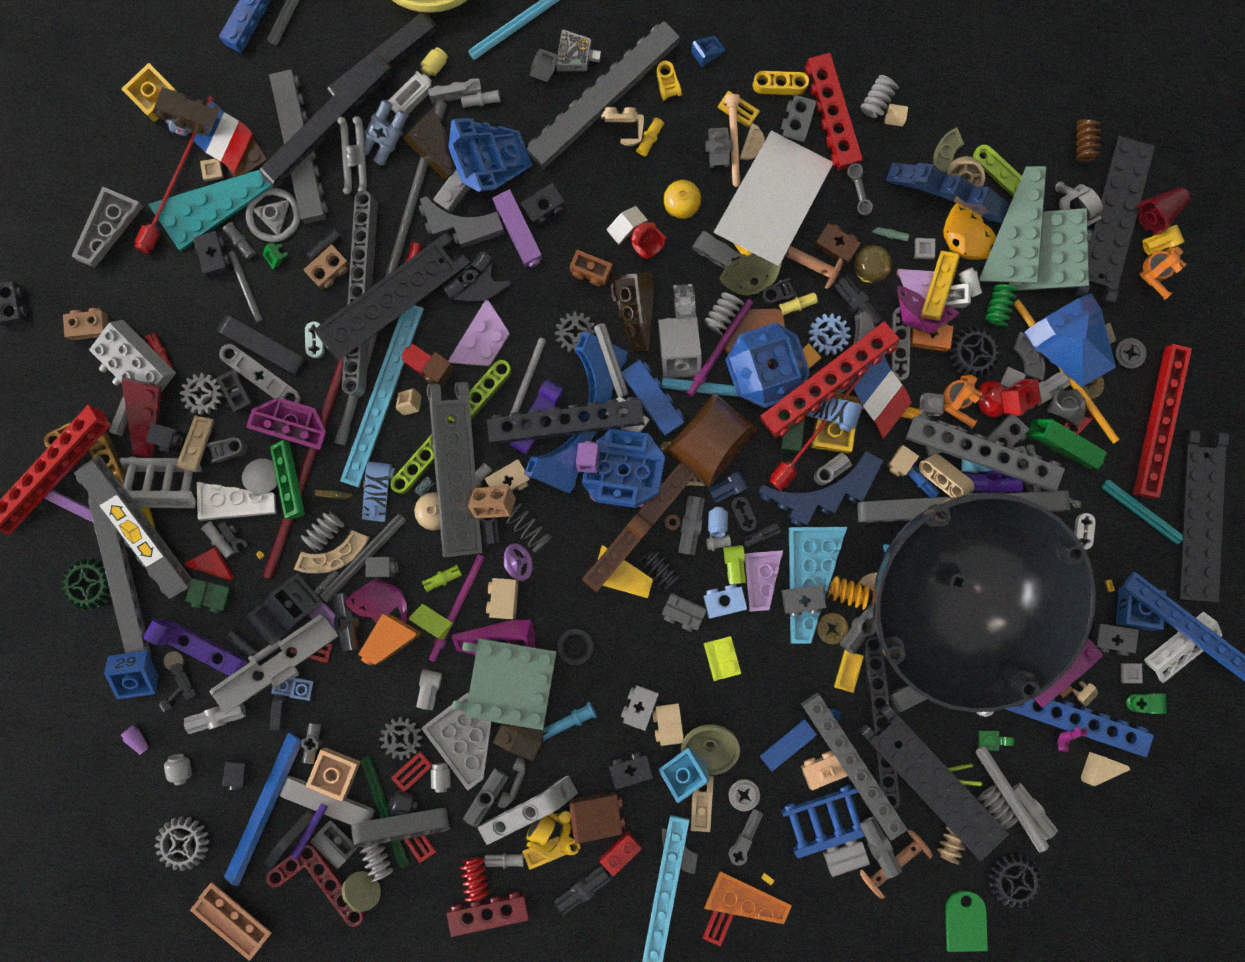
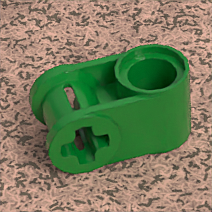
[1126,693,1167,714]

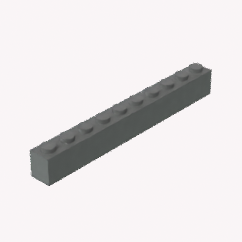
[527,21,680,169]

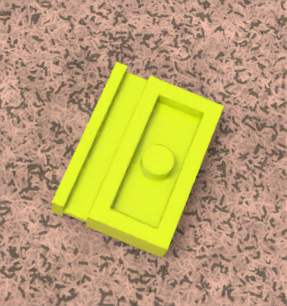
[704,636,741,681]

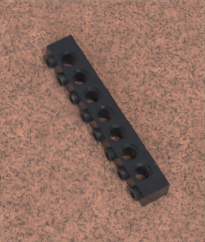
[487,397,645,445]

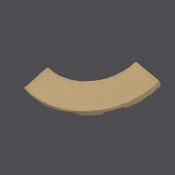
[294,530,370,574]

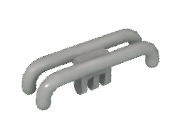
[338,116,367,194]

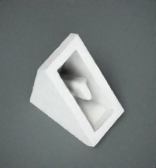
[607,206,648,245]
[946,283,971,308]

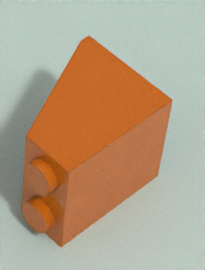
[358,613,422,665]

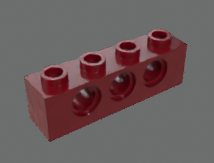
[446,891,530,937]

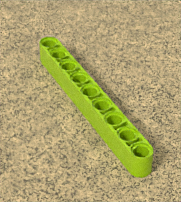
[391,360,511,494]

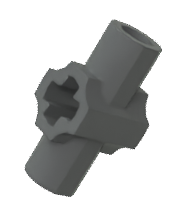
[301,723,322,764]

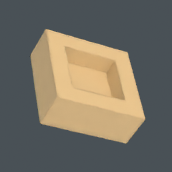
[200,159,224,182]

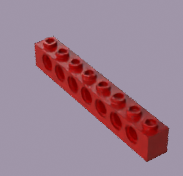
[760,321,899,438]
[0,405,111,535]

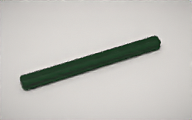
[360,756,409,868]

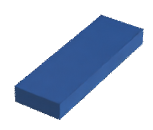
[759,719,817,771]

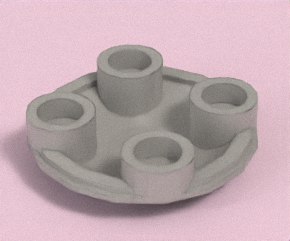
[242,459,278,496]

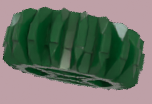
[60,558,111,610]

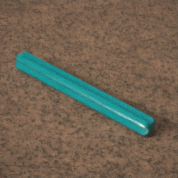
[1101,480,1183,544]

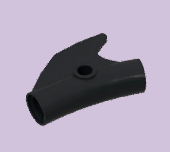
[443,251,511,302]

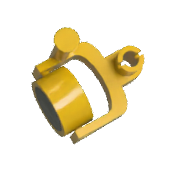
[526,811,580,859]

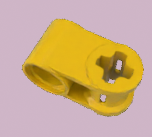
[656,61,682,101]

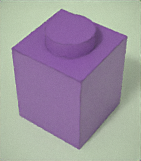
[576,441,600,473]

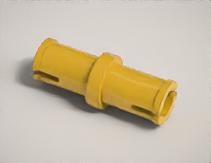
[636,117,664,156]

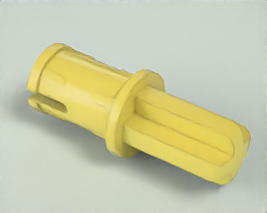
[779,293,818,316]

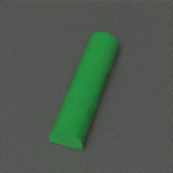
[270,440,305,519]

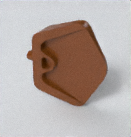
[720,309,785,368]

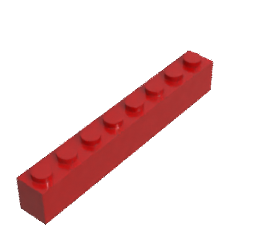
[1133,344,1192,499]

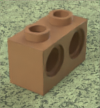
[304,244,350,290]
[468,486,516,518]

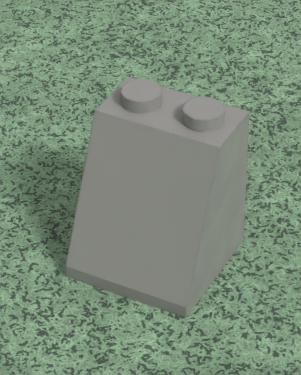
[659,316,701,378]

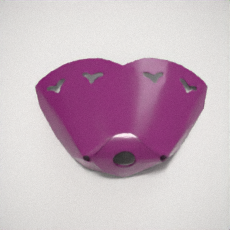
[898,286,960,334]
[345,578,407,624]

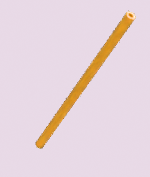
[1014,299,1120,444]

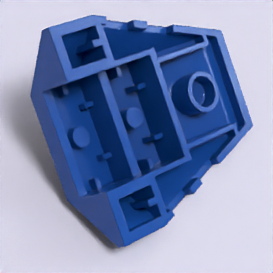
[448,118,533,192]
[1024,293,1116,387]

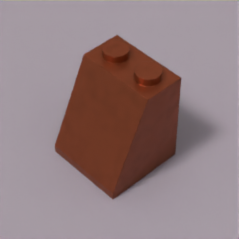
[570,792,625,844]

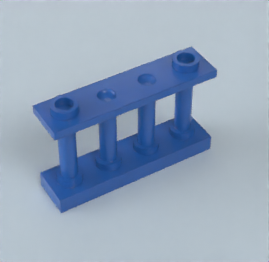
[781,785,864,859]

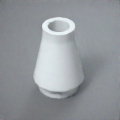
[959,267,982,297]

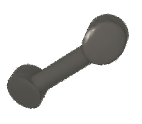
[848,163,873,216]
[498,755,526,808]

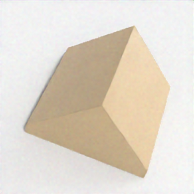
[1081,752,1130,786]

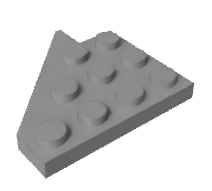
[421,692,492,790]

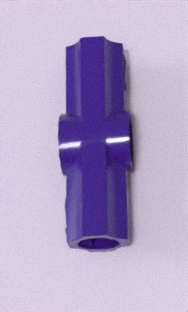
[965,470,1023,493]

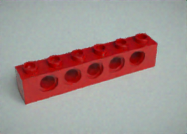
[804,53,863,171]

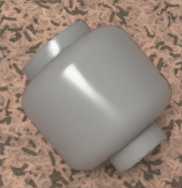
[164,754,192,785]

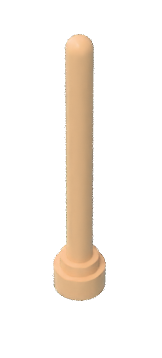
[725,94,740,187]

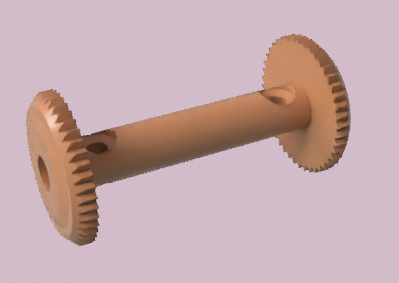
[784,246,843,289]
[860,830,932,899]

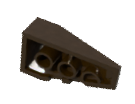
[609,272,654,351]

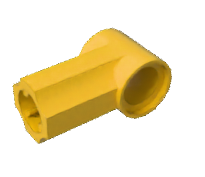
[1142,225,1185,255]

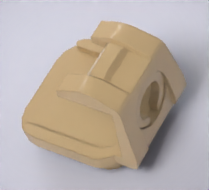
[601,107,644,146]

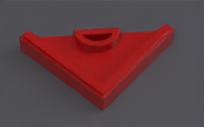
[184,547,234,580]

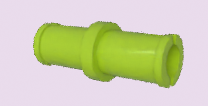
[422,565,462,592]

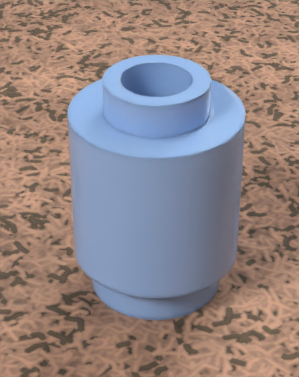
[708,507,728,537]

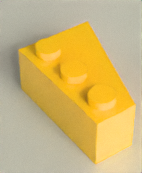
[598,545,653,598]

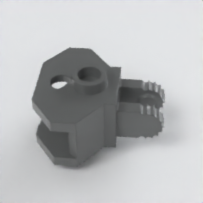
[705,128,733,168]

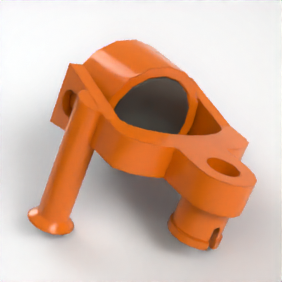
[1139,246,1186,300]
[942,374,982,429]

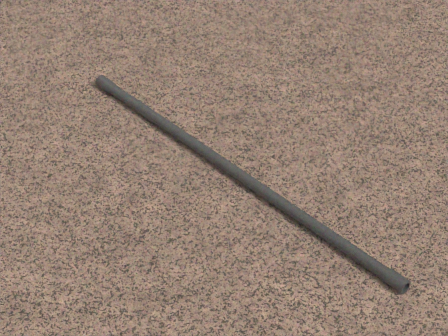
[334,100,447,446]

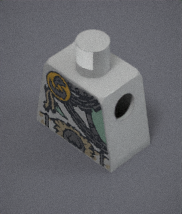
[556,30,601,71]

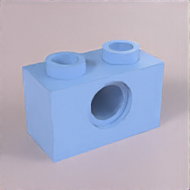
[703,584,747,618]

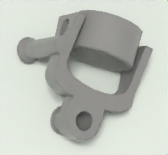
[1055,182,1103,226]

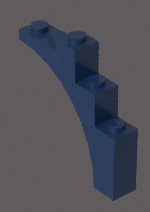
[886,163,1010,223]
[758,452,883,527]

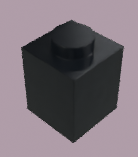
[223,760,250,790]

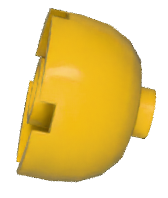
[664,180,701,219]

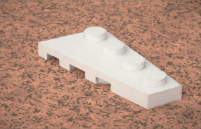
[197,482,276,521]

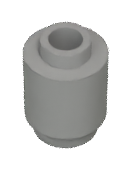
[431,763,451,792]

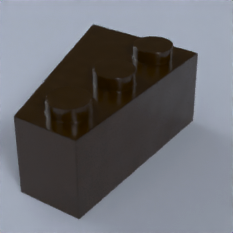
[152,87,220,137]

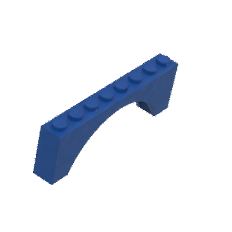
[524,333,628,493]

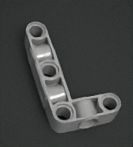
[477,776,578,845]

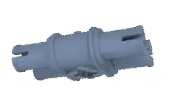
[364,100,409,165]

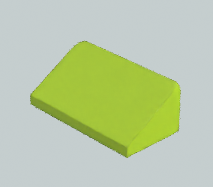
[409,604,453,640]

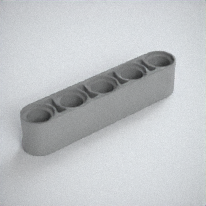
[279,776,375,825]

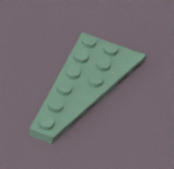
[979,166,1046,283]

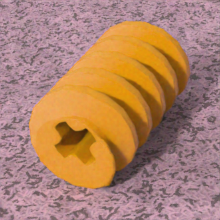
[826,576,869,610]

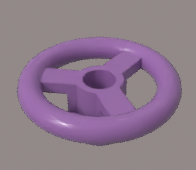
[504,544,533,581]

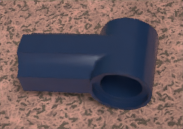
[708,471,749,503]

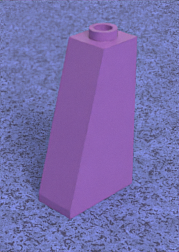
[493,189,542,267]

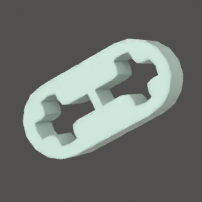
[305,322,325,359]

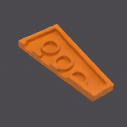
[704,872,792,924]

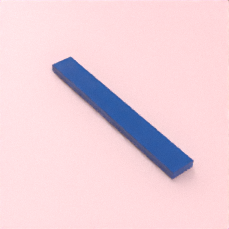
[1122,572,1245,681]
[224,732,302,886]

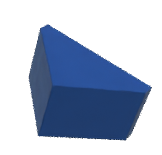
[691,36,726,67]

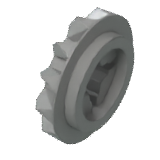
[729,779,760,811]

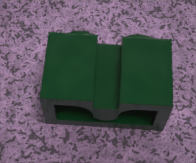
[186,579,234,613]

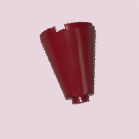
[1137,187,1190,235]

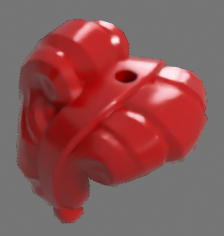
[631,222,666,259]
[977,380,1006,418]

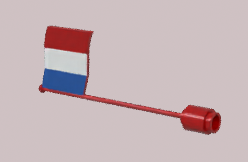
[134,97,253,254]
[769,347,911,491]

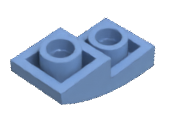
[271,676,314,701]

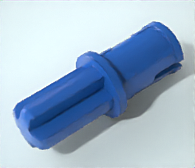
[907,465,940,498]

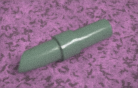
[872,227,909,241]

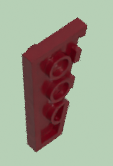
[121,377,162,458]

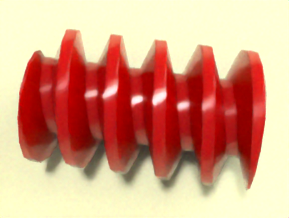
[460,857,489,902]

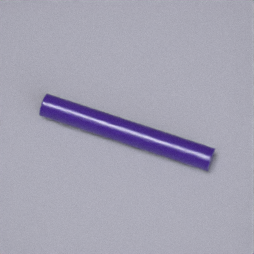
[291,803,328,859]

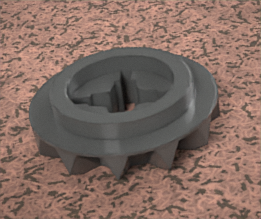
[1115,338,1146,368]

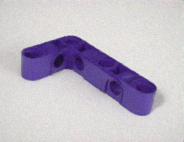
[143,619,249,676]

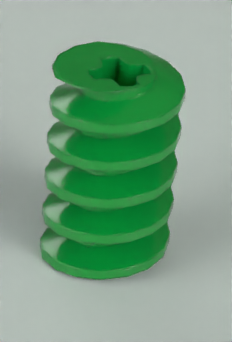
[985,284,1018,327]

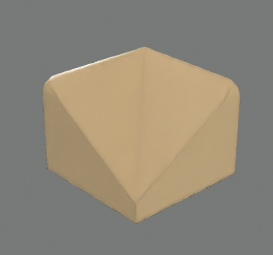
[884,104,908,126]
[396,389,422,415]

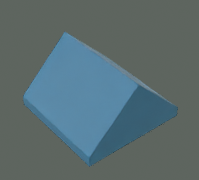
[658,748,709,803]

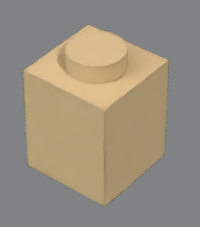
[887,445,919,477]

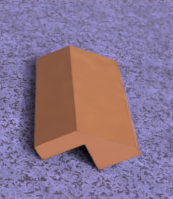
[190,882,272,961]

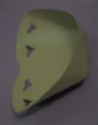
[720,253,782,295]

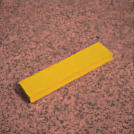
[921,251,960,321]

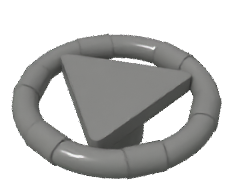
[246,188,300,242]

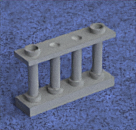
[120,457,202,508]

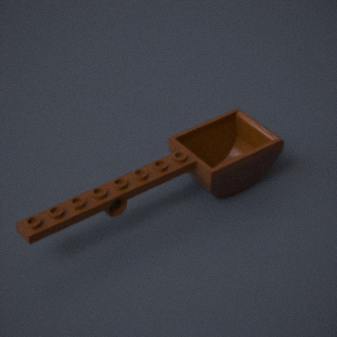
[582,393,758,593]

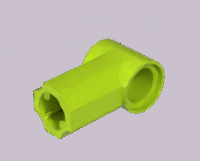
[723,545,746,585]

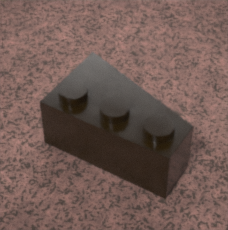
[403,108,456,180]

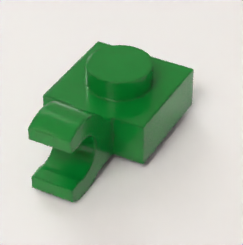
[978,730,1014,751]

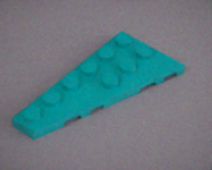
[148,170,273,251]

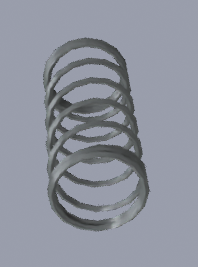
[507,503,552,553]

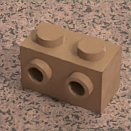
[63,308,108,340]

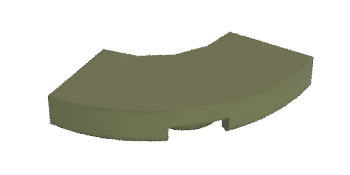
[933,127,964,173]

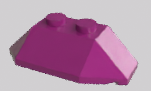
[246,397,326,450]

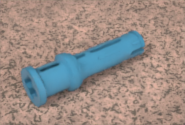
[542,702,597,741]

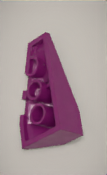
[452,620,535,655]
[1034,638,1103,707]

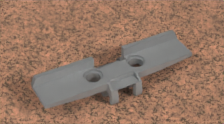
[209,614,338,714]

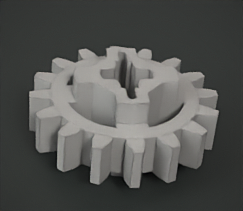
[180,373,224,415]

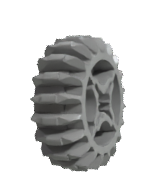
[155,816,209,871]

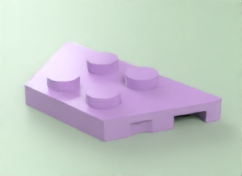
[448,300,510,367]

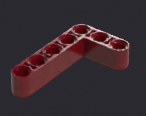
[266,842,366,927]

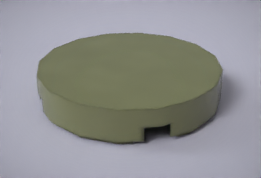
[342,871,381,912]

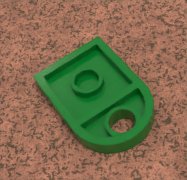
[946,890,988,952]

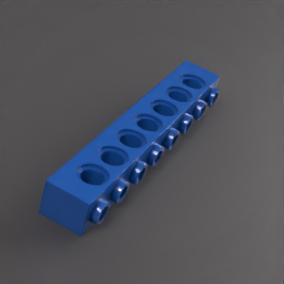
[1006,688,1154,757]

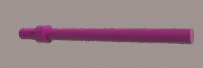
[687,299,753,397]
[428,554,485,662]

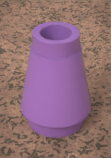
[121,725,149,755]

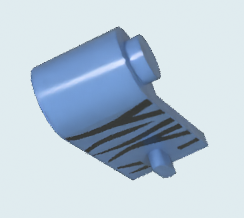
[801,393,862,432]
[362,462,395,522]

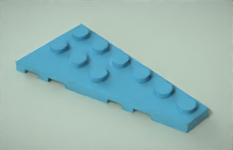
[789,527,847,643]

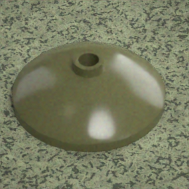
[681,725,740,775]

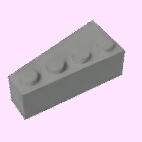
[72,187,143,268]

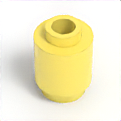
[421,47,448,76]

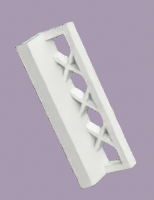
[1144,612,1222,683]

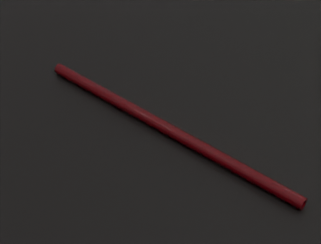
[263,358,344,579]

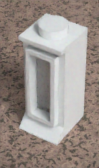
[387,71,432,114]

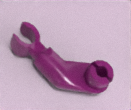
[1057,727,1087,752]

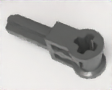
[729,809,763,866]

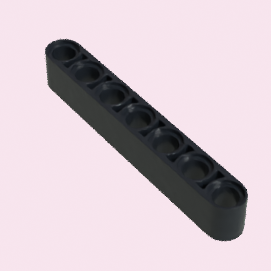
[326,12,439,98]

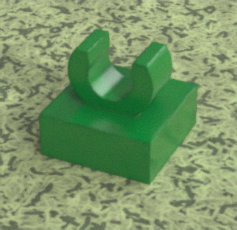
[262,242,288,269]

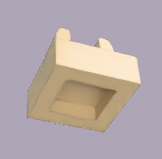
[1073,681,1098,708]

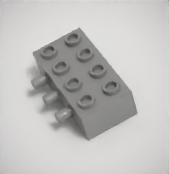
[89,320,176,392]

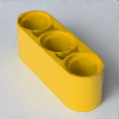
[753,71,809,95]

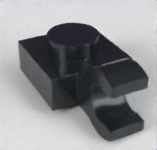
[218,521,249,553]

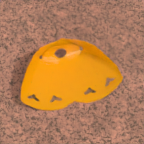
[944,203,996,260]

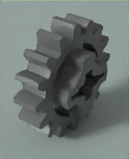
[555,312,596,354]
[379,717,423,760]

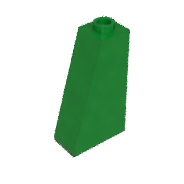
[1026,419,1107,469]

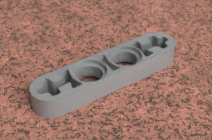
[891,307,910,381]

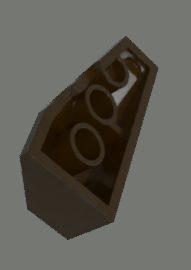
[493,682,552,761]

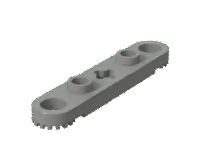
[219,344,301,403]

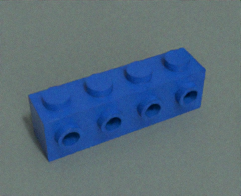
[219,0,271,53]
[621,360,684,437]

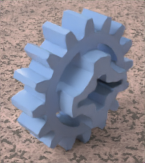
[808,313,851,355]

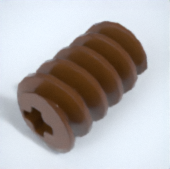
[1076,119,1102,162]

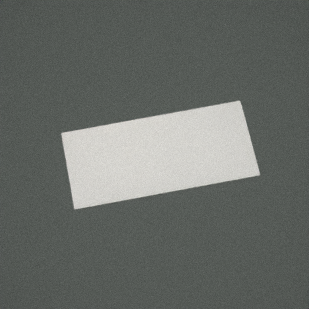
[714,131,833,266]

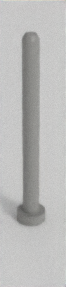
[506,338,546,425]

